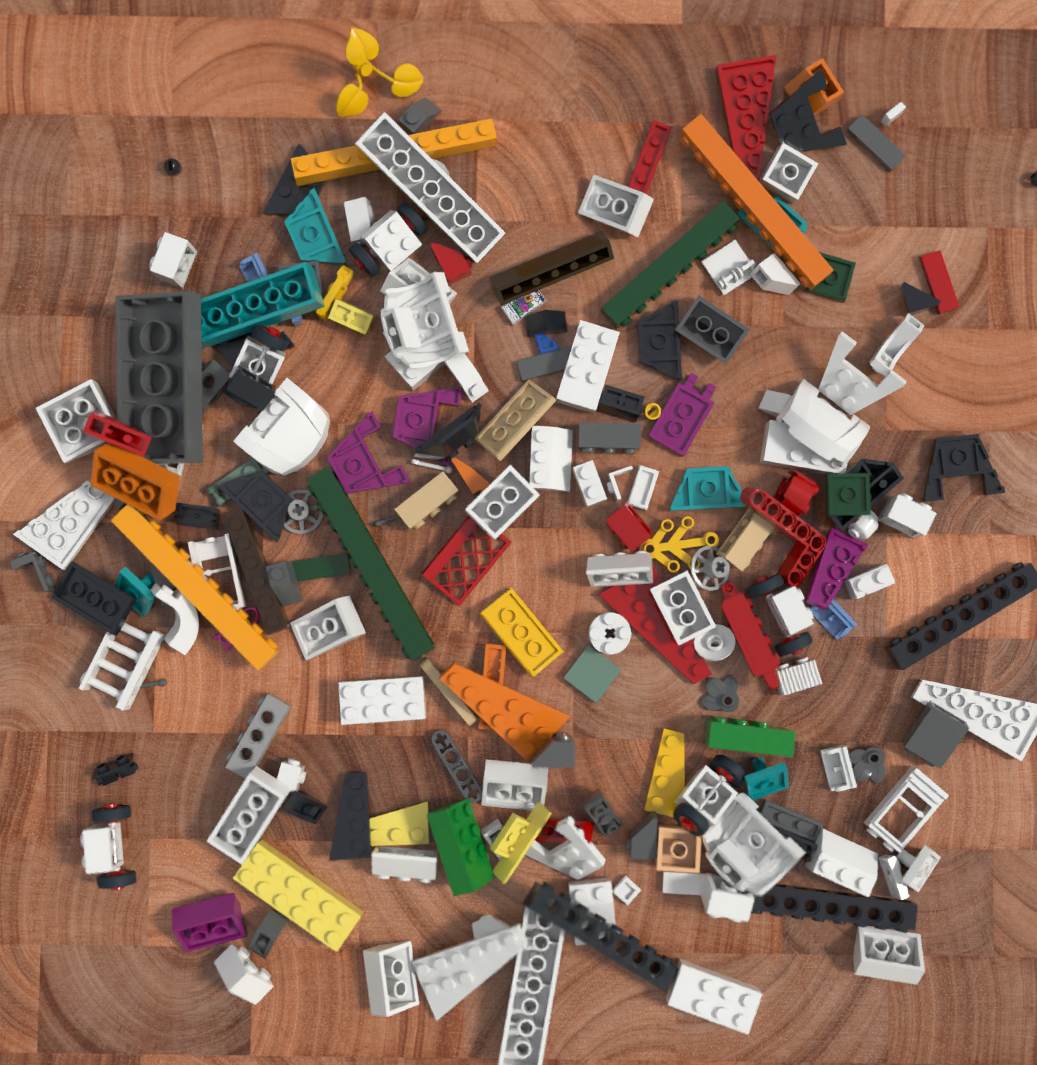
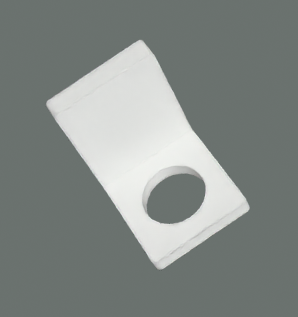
[606,466,633,502]

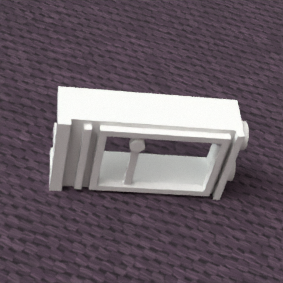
[188,533,248,616]
[863,766,949,854]

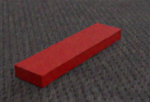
[628,120,672,194]

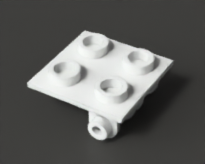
[702,240,756,295]

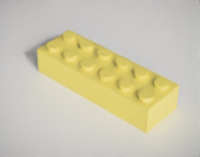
[233,840,364,952]

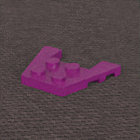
[392,387,462,466]
[327,411,411,494]

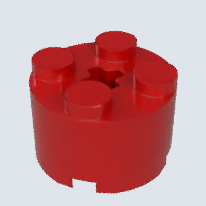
[774,469,820,516]

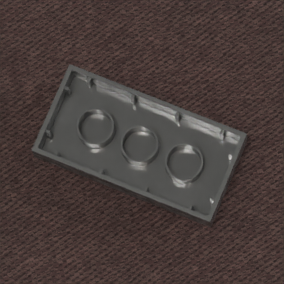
[115,291,203,464]

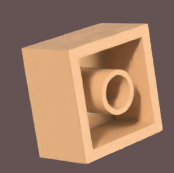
[655,824,701,873]

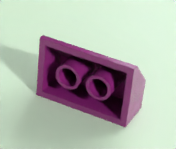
[172,893,247,953]

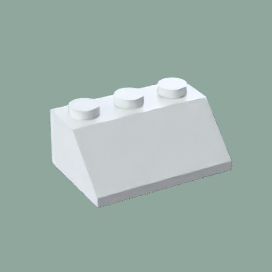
[380,258,457,305]
[529,426,573,492]
[586,551,653,587]
[650,571,716,646]
[481,759,548,811]
[805,828,878,897]
[372,846,439,883]
[853,925,925,985]
[363,941,419,1017]

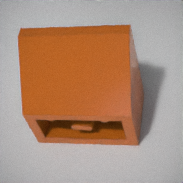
[783,58,844,116]

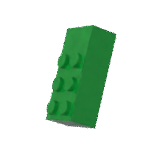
[703,716,796,757]
[427,798,495,897]

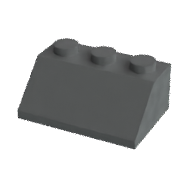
[675,295,750,364]
[531,732,575,768]

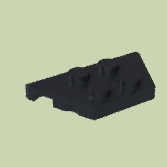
[263,144,327,216]
[637,301,682,380]
[218,470,292,542]

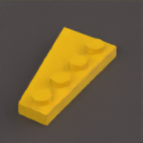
[644,728,685,817]

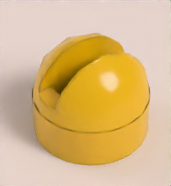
[644,403,661,420]

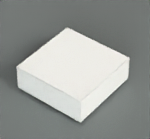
[881,102,906,127]
[612,875,641,906]

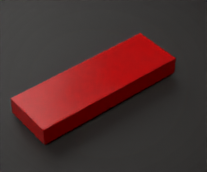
[919,250,960,315]

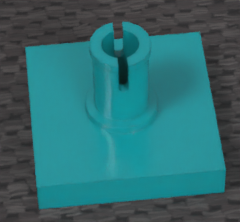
[115,567,156,618]
[744,757,789,801]

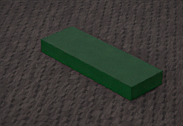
[293,553,351,582]

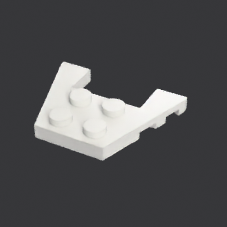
[819,331,907,415]
[525,816,606,880]

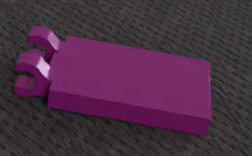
[648,373,716,457]

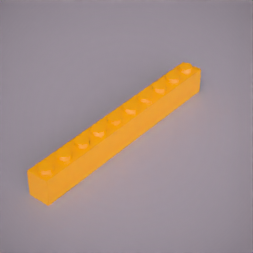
[291,119,497,186]
[111,504,279,670]

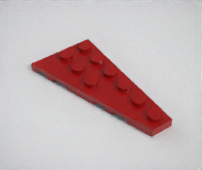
[716,55,777,181]
[598,565,712,684]

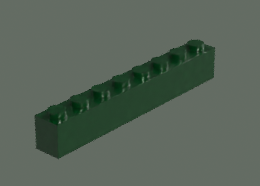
[600,201,740,330]

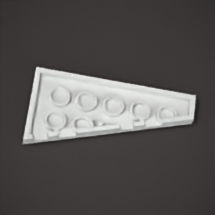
[911,679,1037,761]

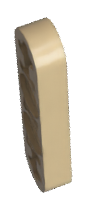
[419,657,478,726]

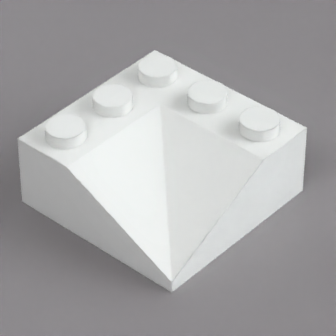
[36,379,117,463]

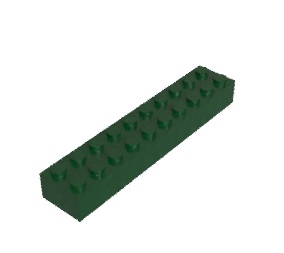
[306,466,436,661]

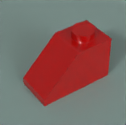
[430,243,473,286]

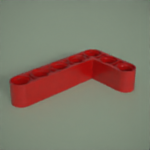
[740,487,826,587]

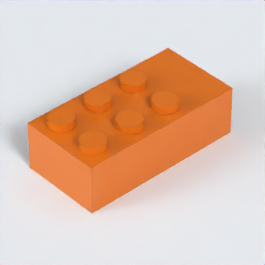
[90,442,181,521]

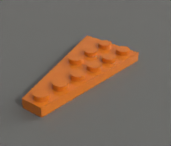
[439,662,571,762]

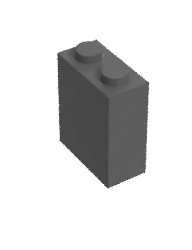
[902,701,969,769]

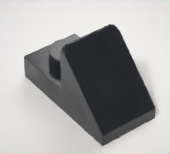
[283,790,327,824]

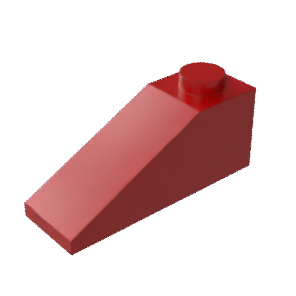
[83,410,152,457]
[535,820,594,843]

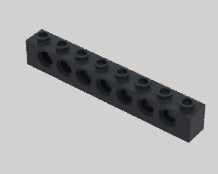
[885,562,1037,670]
[523,881,679,992]
[751,884,918,933]

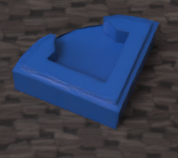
[535,334,560,355]

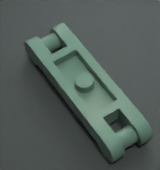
[206,458,270,507]

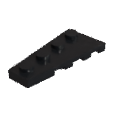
[329,772,372,861]

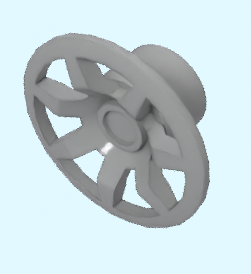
[284,489,323,534]
[691,546,730,591]

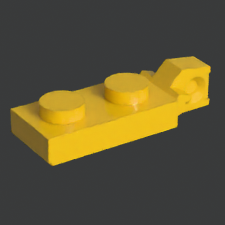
[316,265,355,321]

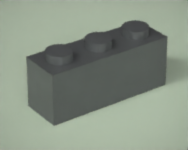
[578,422,641,454]

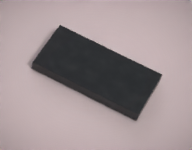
[51,561,137,636]

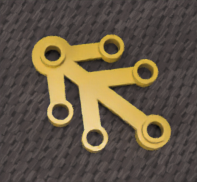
[639,516,719,573]

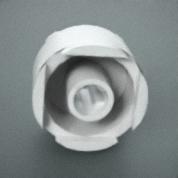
[588,613,631,654]

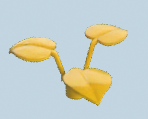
[336,27,424,117]

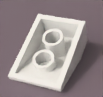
[578,175,654,237]
[290,596,366,661]
[568,877,616,945]

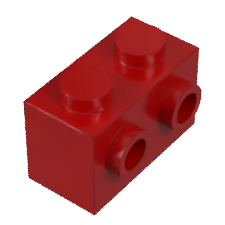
[606,501,653,552]

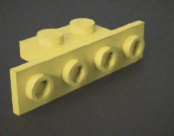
[490,802,552,884]

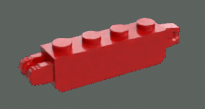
[721,581,780,690]

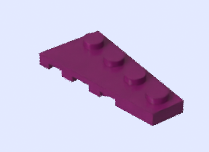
[805,528,868,610]

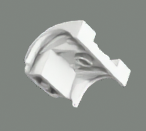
[381,272,469,368]
[233,378,330,476]
[776,379,870,467]
[701,792,805,896]

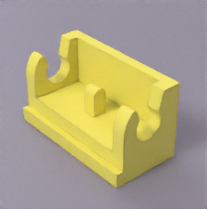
[328,299,377,335]

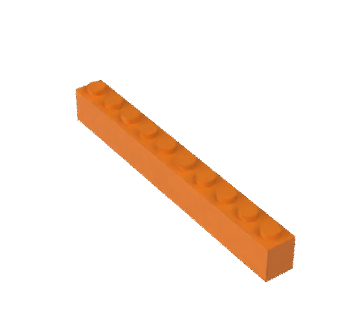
[680,114,834,290]

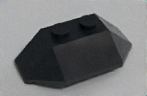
[411,402,481,461]
[829,459,904,532]

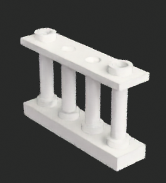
[79,623,166,710]

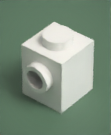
[277,758,307,792]

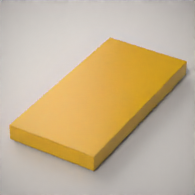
[479,588,564,678]

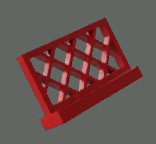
[421,515,512,606]

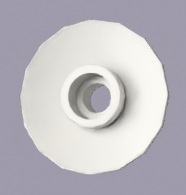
[694,624,736,661]

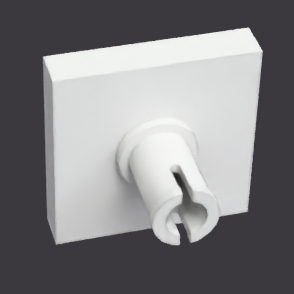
[896,845,941,892]

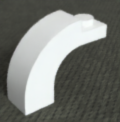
[869,313,925,377]
[444,354,489,403]
[151,583,199,655]

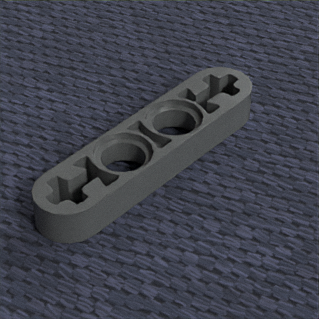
[432,729,482,803]

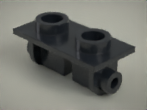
[92,753,139,786]

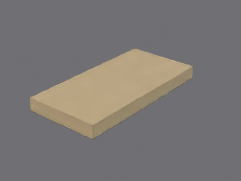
[474,380,556,461]

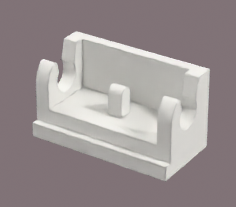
[344,197,375,245]
[820,745,857,792]

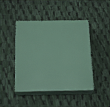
[563,645,621,703]

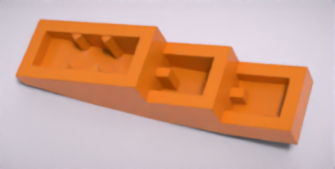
[451,457,490,496]
[479,644,506,731]

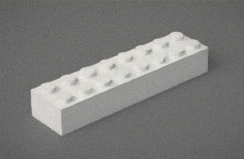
[355,112,505,263]
[498,891,568,1065]

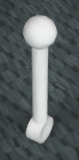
[411,459,453,474]

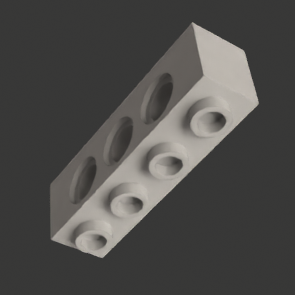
[226,693,293,779]

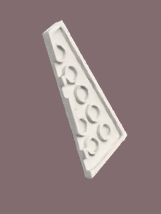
[13,479,117,570]
[412,924,528,1021]

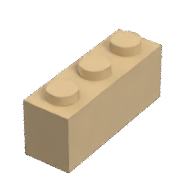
[394,472,459,531]
[716,508,775,572]

